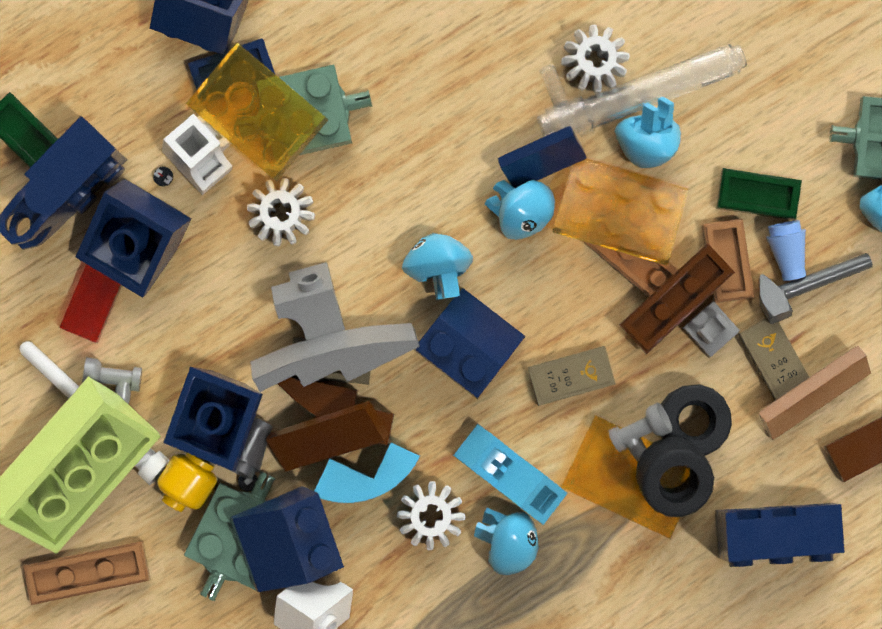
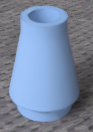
[766,220,806,281]

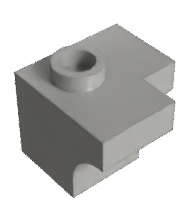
[271,262,345,340]

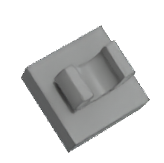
[682,301,740,358]

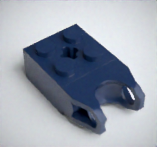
[0,116,128,250]

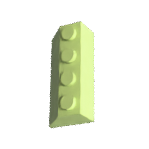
[0,376,161,554]

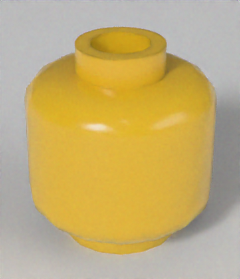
[157,452,217,512]

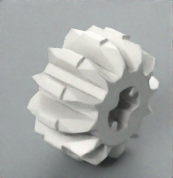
[561,25,630,94]
[247,178,315,246]
[397,481,465,550]

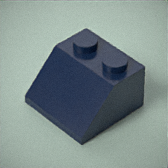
[149,0,249,55]
[75,179,192,298]
[414,288,525,399]
[163,367,263,471]
[230,486,344,592]

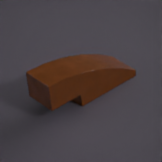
[278,377,394,445]

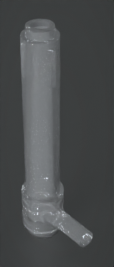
[537,44,747,137]

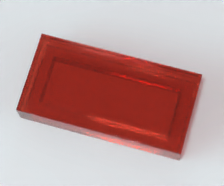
[59,264,122,344]

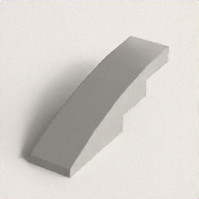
[250,323,420,392]

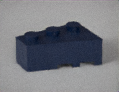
[715,503,845,567]

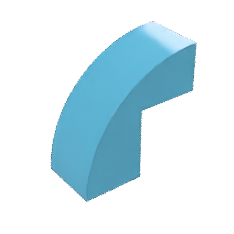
[453,424,568,525]
[315,442,420,503]

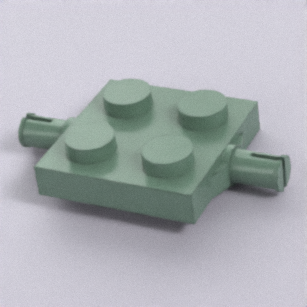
[237,65,372,161]
[829,96,882,180]
[184,471,276,601]

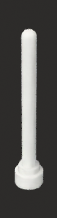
[19,341,169,485]

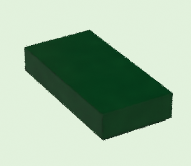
[0,92,58,167]
[716,168,802,221]

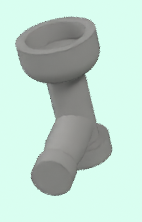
[82,357,142,404]
[609,402,672,462]

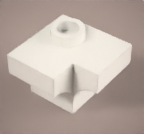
[162,110,234,195]
[274,582,353,629]

